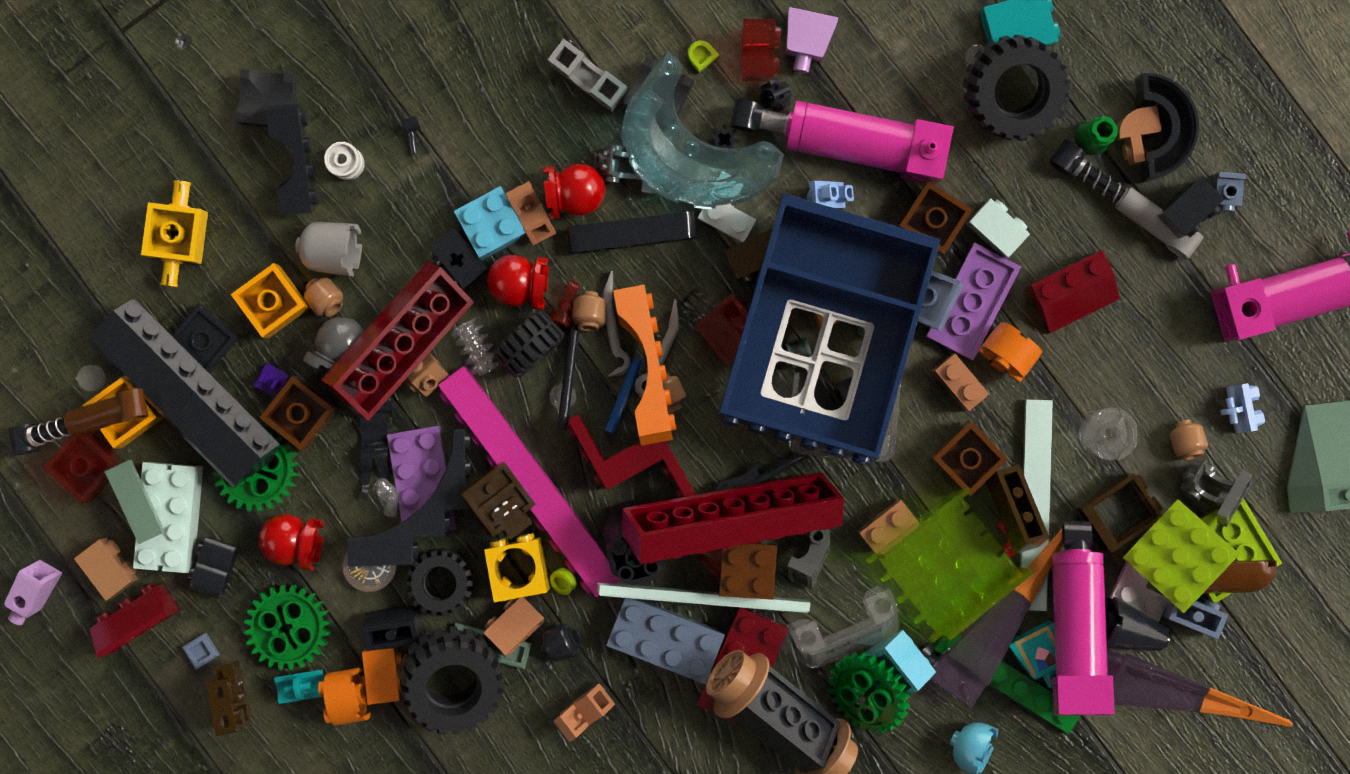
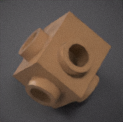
[405,352,450,397]

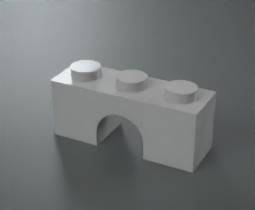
[548,39,628,112]

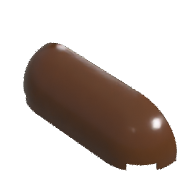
[1203,560,1277,594]

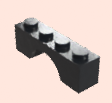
[266,103,319,215]

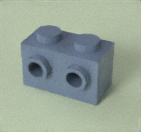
[1162,600,1228,639]

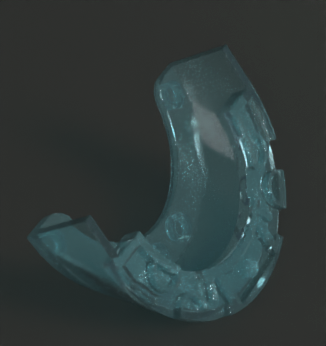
[622,50,784,209]

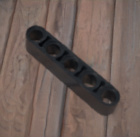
[567,211,697,254]

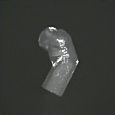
[375,478,399,517]

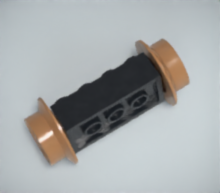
[706,650,858,774]

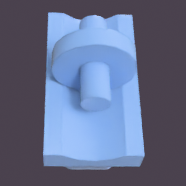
[807,181,854,209]
[1220,383,1265,433]

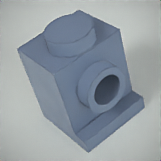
[1212,172,1246,212]

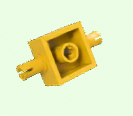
[141,180,208,287]

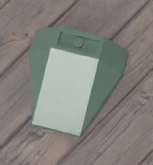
[1286,401,1350,513]

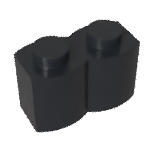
[187,537,240,598]

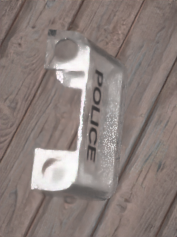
[787,583,900,669]

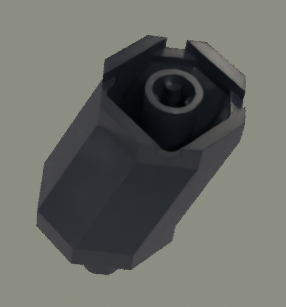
[602,500,664,586]

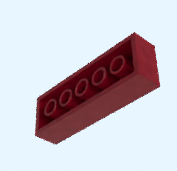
[321,262,474,421]

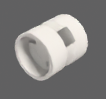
[324,142,364,180]

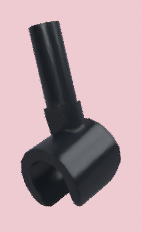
[404,116,421,155]

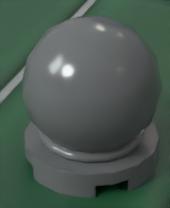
[303,317,364,369]

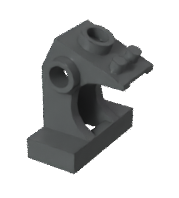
[594,140,658,196]
[1180,460,1252,527]
[787,529,830,590]

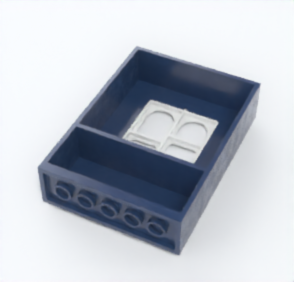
[717,193,941,465]

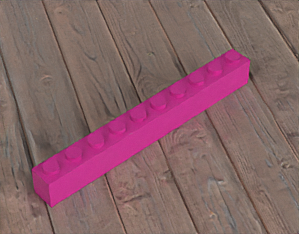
[438,366,620,598]

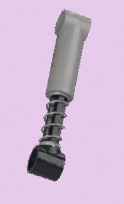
[1049,139,1204,260]

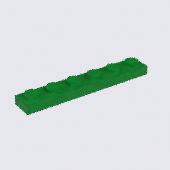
[934,626,1081,734]

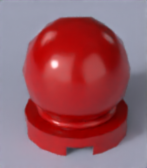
[543,163,606,219]
[487,255,549,310]
[259,514,324,571]

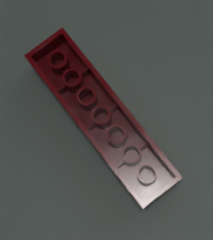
[622,472,844,564]

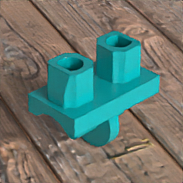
[274,669,324,704]

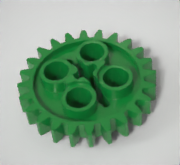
[213,427,300,512]
[244,584,331,671]
[828,652,910,734]

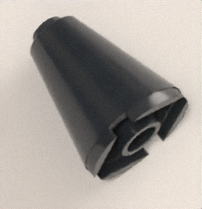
[1105,596,1170,651]

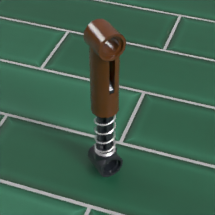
[8,388,148,456]

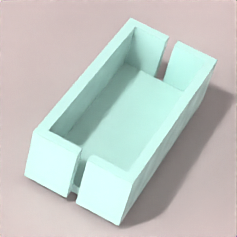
[133,462,203,573]

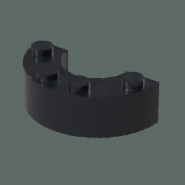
[1135,73,1199,183]

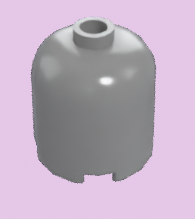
[295,222,362,277]

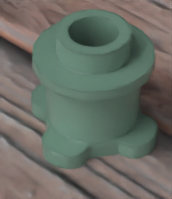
[784,337,812,369]

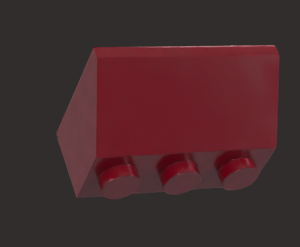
[1026,250,1120,334]
[90,583,180,658]

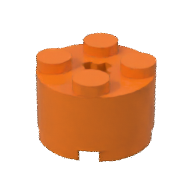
[978,322,1043,383]
[318,667,371,726]

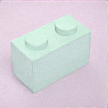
[966,199,1030,259]

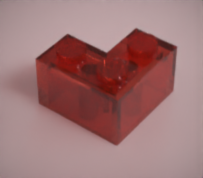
[742,19,781,81]

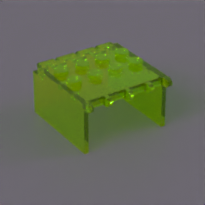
[866,488,1034,643]

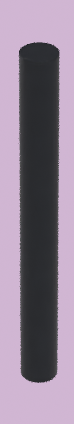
[557,326,579,431]

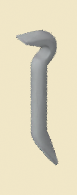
[602,271,631,377]
[634,299,679,398]

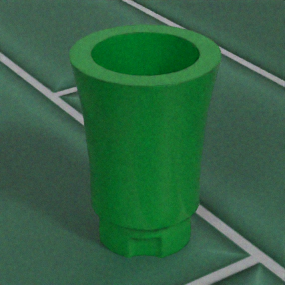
[1075,116,1118,155]

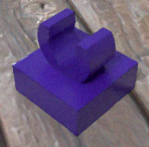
[253,363,291,398]

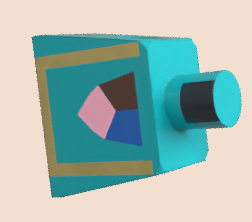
[1005,620,1056,688]

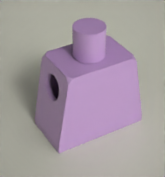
[786,7,838,73]
[4,560,62,625]

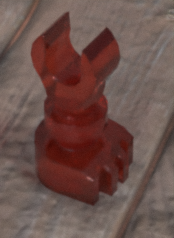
[550,280,580,328]

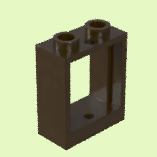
[1077,473,1163,553]

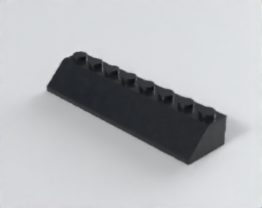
[88,298,280,488]

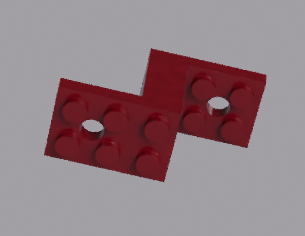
[567,415,696,498]

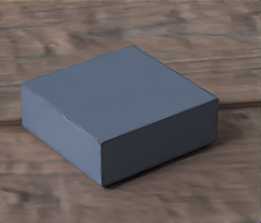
[182,633,220,670]

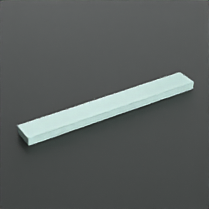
[1019,400,1053,611]
[596,582,810,613]

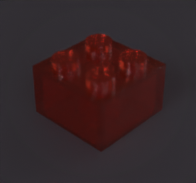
[42,432,124,504]

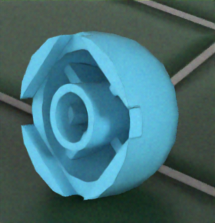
[950,722,998,774]

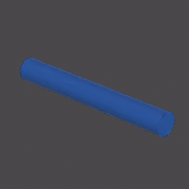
[605,357,643,434]

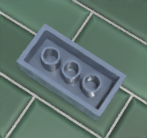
[606,598,725,685]

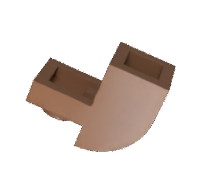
[1114,105,1162,166]
[505,181,556,245]
[554,684,615,742]

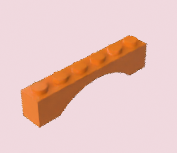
[613,285,677,446]

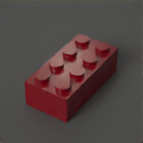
[697,607,789,725]

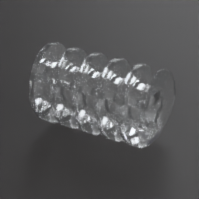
[450,318,502,377]

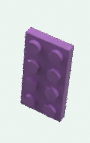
[925,243,1021,360]
[387,426,457,530]

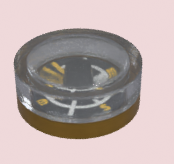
[342,550,398,592]

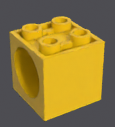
[484,533,550,602]

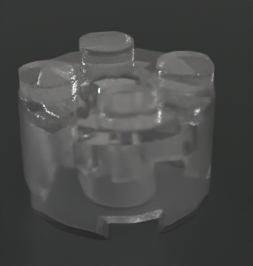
[1079,407,1138,461]

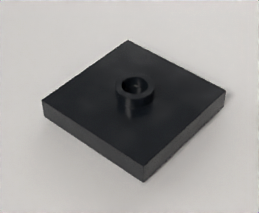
[171,303,241,374]

